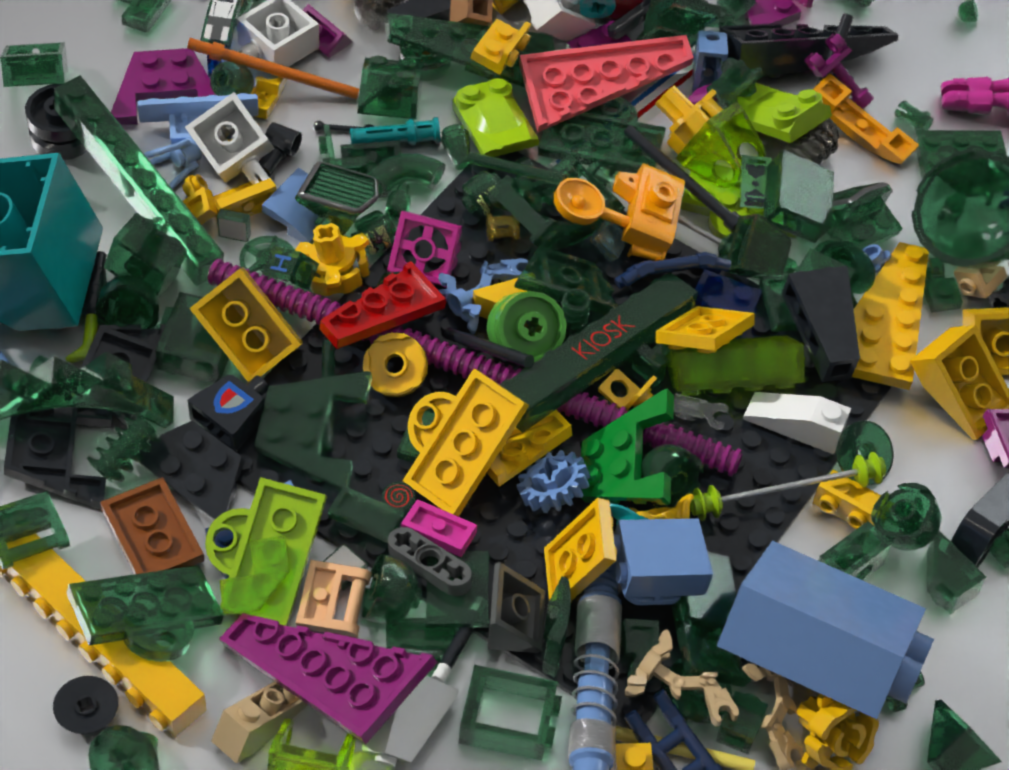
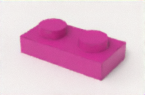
[401,499,477,557]

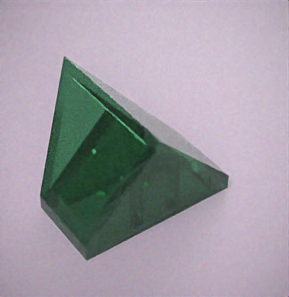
[927,700,1002,770]

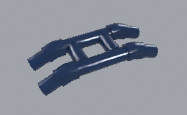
[614,252,731,289]
[624,689,723,770]

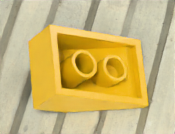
[910,325,1009,440]

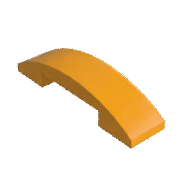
[813,73,919,164]

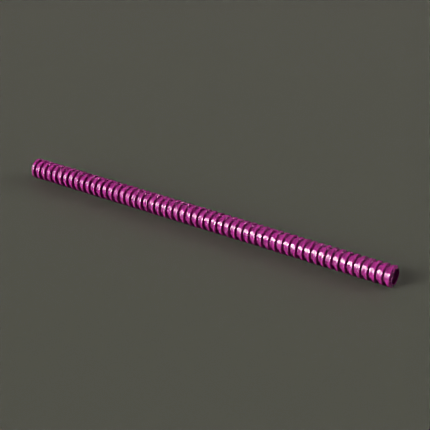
[207,258,743,477]

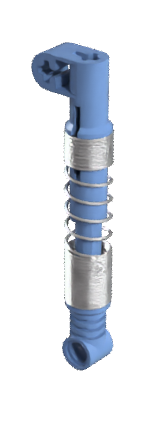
[568,562,622,770]

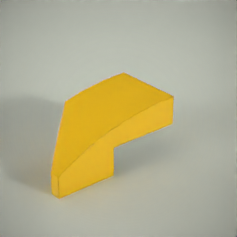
[247,76,287,120]

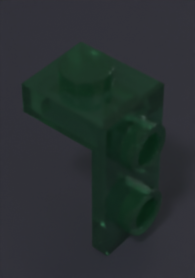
[318,124,367,188]

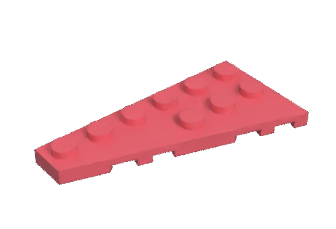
[519,35,694,132]

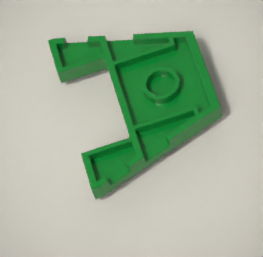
[581,388,674,505]

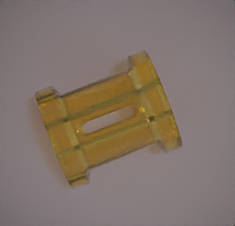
[486,212,520,241]

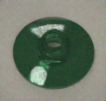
[836,421,894,486]

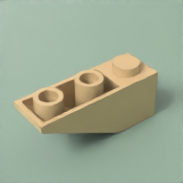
[211,681,308,764]

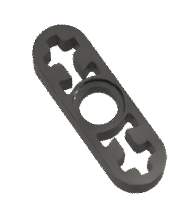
[388,527,472,596]

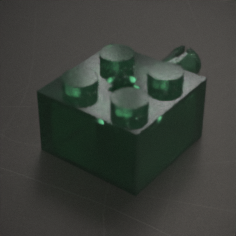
[104,212,188,304]

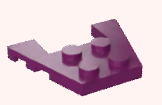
[110,48,219,126]

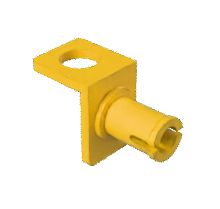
[598,369,657,411]

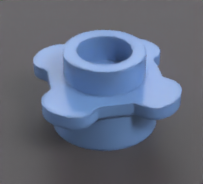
[856,244,891,274]

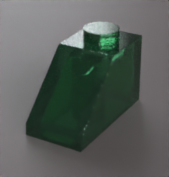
[927,530,986,615]

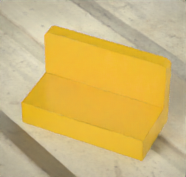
[213,178,276,222]

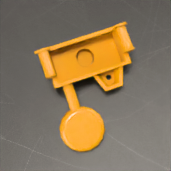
[554,163,685,261]

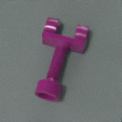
[805,33,874,109]

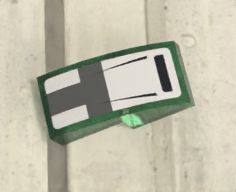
[200,0,242,49]

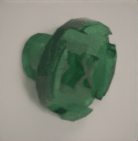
[88,725,159,770]

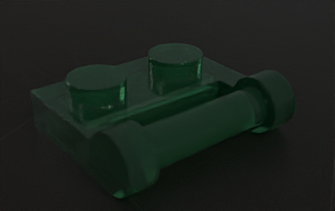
[0,491,70,569]

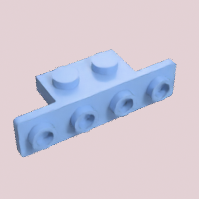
[137,93,259,144]

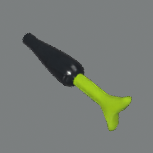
[65,251,107,363]

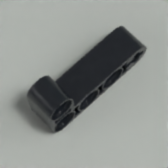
[945,472,1009,572]

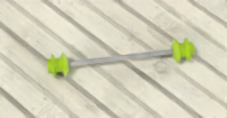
[690,452,886,521]

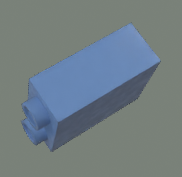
[717,541,934,719]

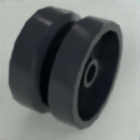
[25,83,96,160]

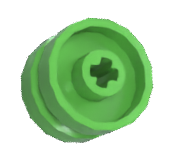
[487,291,567,362]

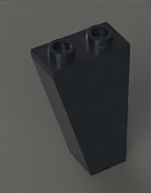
[781,265,860,382]

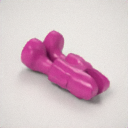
[941,77,1009,116]

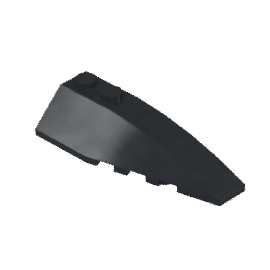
[719,23,899,79]

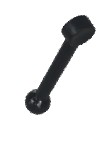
[313,121,374,132]

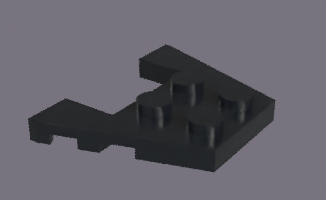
[4,400,112,510]

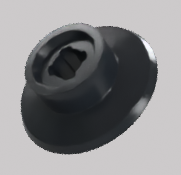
[53,676,119,734]

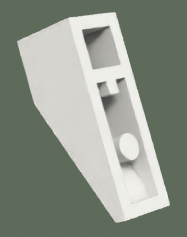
[743,392,851,454]

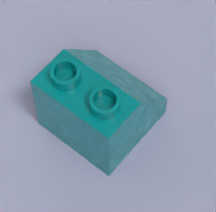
[0,153,103,331]

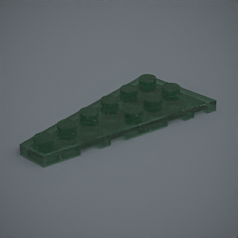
[385,13,555,93]

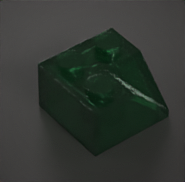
[357,56,423,119]

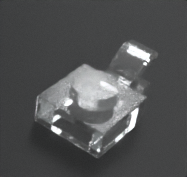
[674,393,729,430]

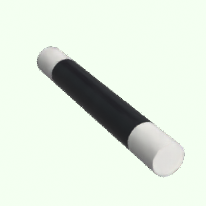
[431,598,487,683]

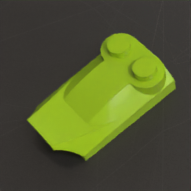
[452,78,539,160]
[725,79,832,143]

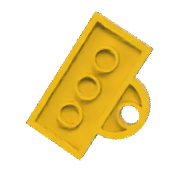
[403,369,529,517]

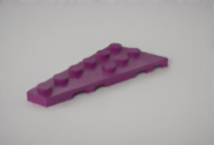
[219,613,437,745]

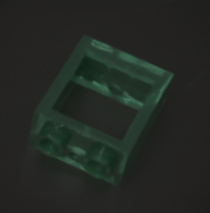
[0,42,68,87]
[458,665,562,761]

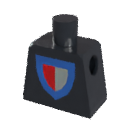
[187,375,269,452]

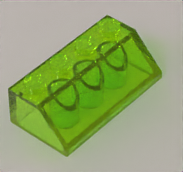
[664,335,805,396]

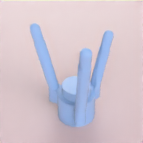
[138,138,202,199]

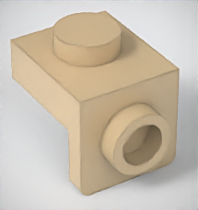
[954,264,1008,299]

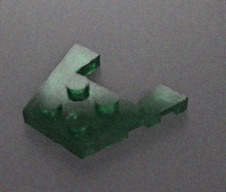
[254,371,372,493]

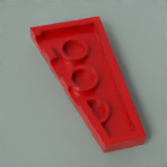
[320,261,446,349]

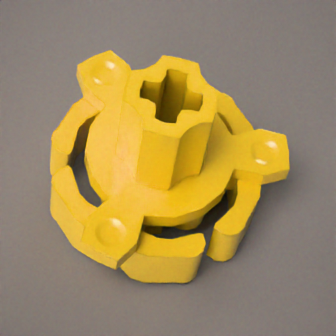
[655,85,724,156]
[295,223,370,296]
[796,694,879,770]

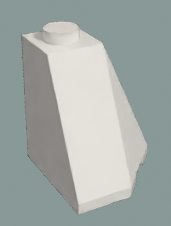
[362,676,459,767]

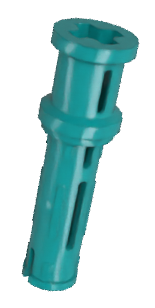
[350,117,441,147]

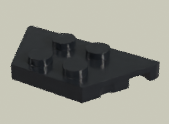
[77,324,170,426]
[127,420,244,521]

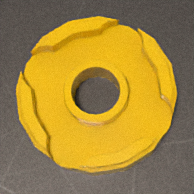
[363,332,428,398]

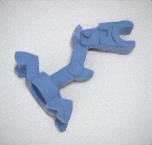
[438,258,529,334]

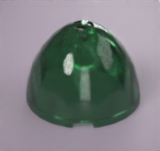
[911,149,1009,269]

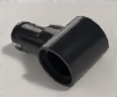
[259,122,302,178]

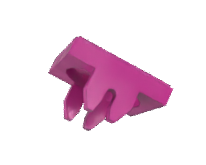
[387,211,463,287]

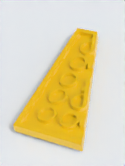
[852,242,929,390]

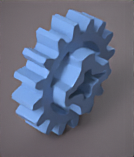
[517,450,590,513]

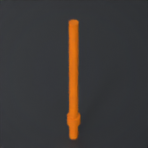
[187,37,359,100]

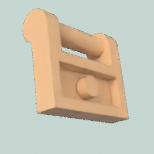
[296,560,372,638]

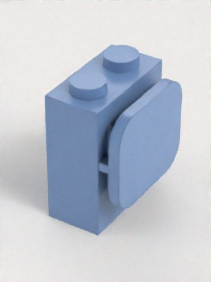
[613,518,713,605]

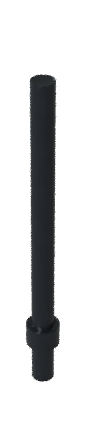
[623,125,760,244]

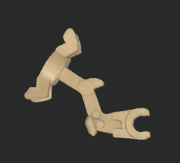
[624,630,739,727]
[742,664,804,770]

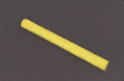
[615,726,755,770]

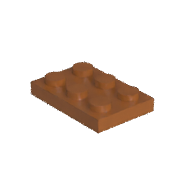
[100,477,205,587]

